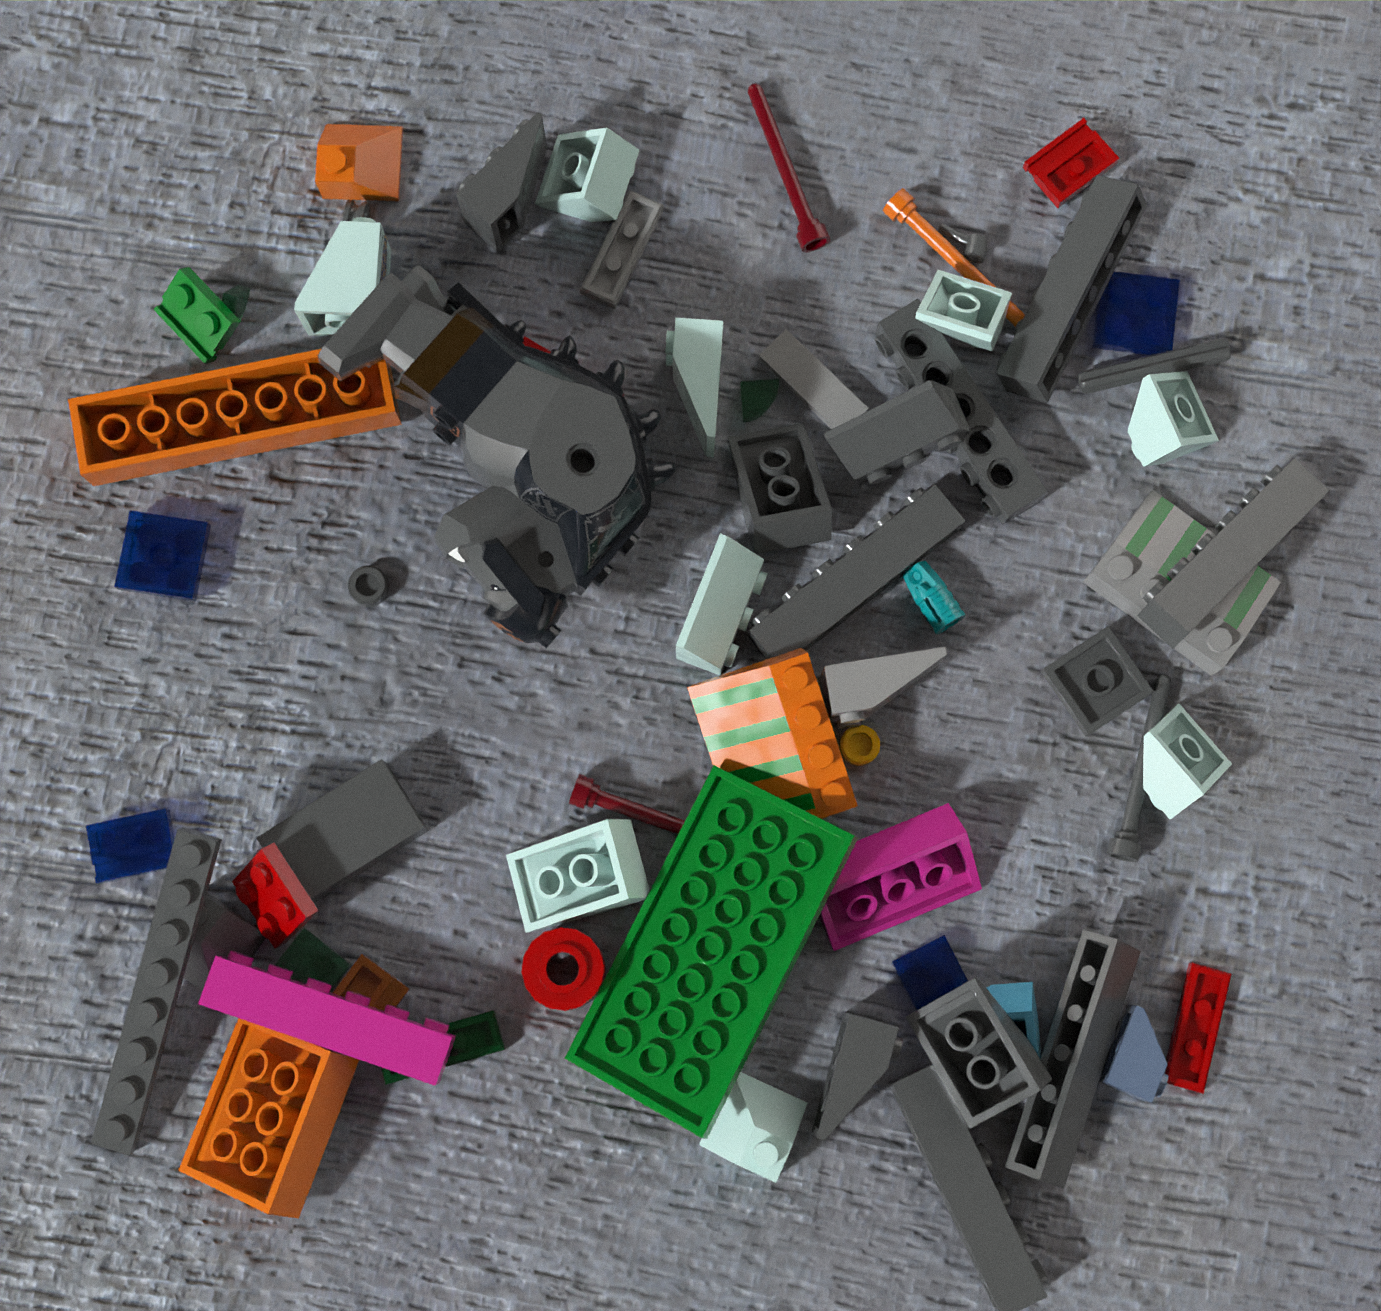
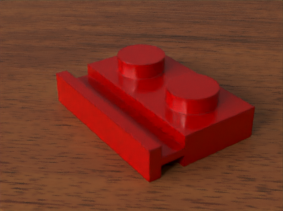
[1023,118,1119,208]

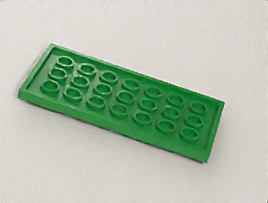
[565,765,858,1139]

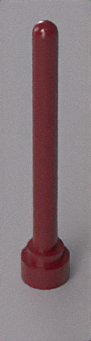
[748,83,830,252]
[569,774,685,835]

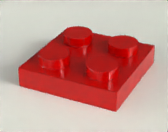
[232,843,319,949]

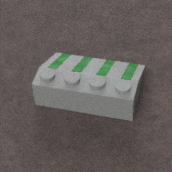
[1083,489,1281,676]

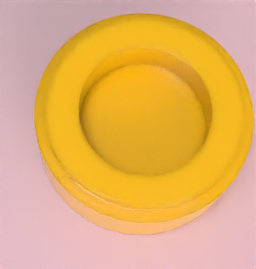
[839,725,880,766]

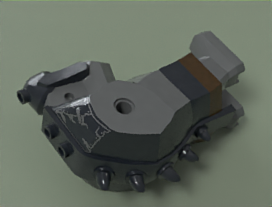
[318,264,676,649]

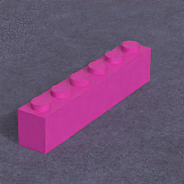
[198,951,456,1086]

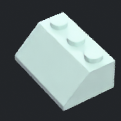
[676,534,768,675]

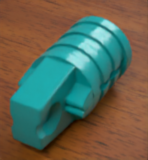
[902,561,966,635]

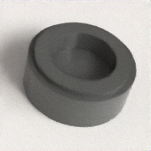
[348,565,389,607]

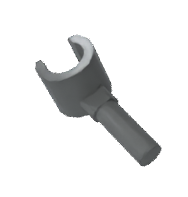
[938,223,988,263]

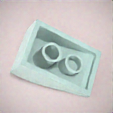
[665,317,723,457]
[506,819,650,933]

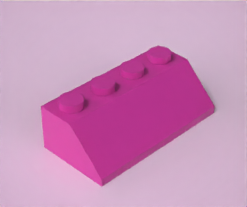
[819,803,982,951]

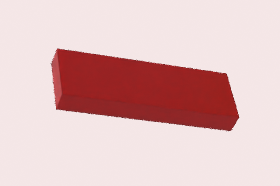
[1164,963,1232,1094]

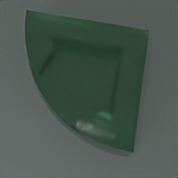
[222,284,251,321]
[740,379,779,423]

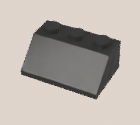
[824,380,971,485]

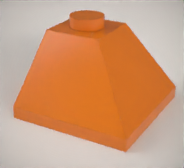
[315,124,403,201]

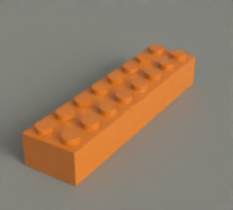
[68,349,402,486]

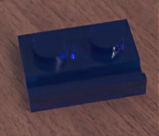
[86,808,175,884]
[891,935,968,1011]

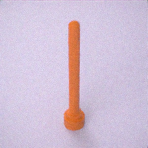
[882,188,1025,327]

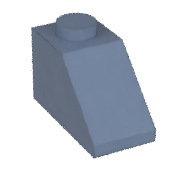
[1099,1005,1168,1103]

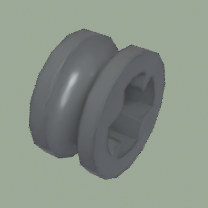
[343,200,370,221]

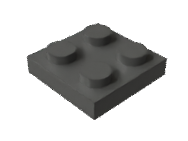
[1041,626,1154,737]

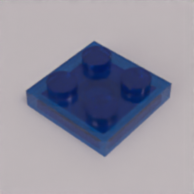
[1092,271,1180,355]
[114,510,211,602]

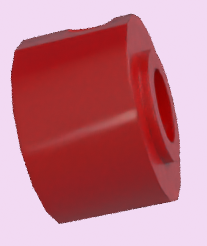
[521,927,606,1011]

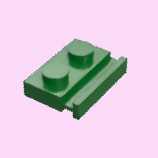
[154,267,241,364]

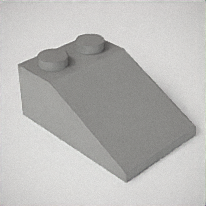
[819,647,947,729]

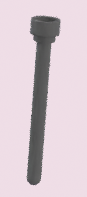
[1106,674,1171,862]

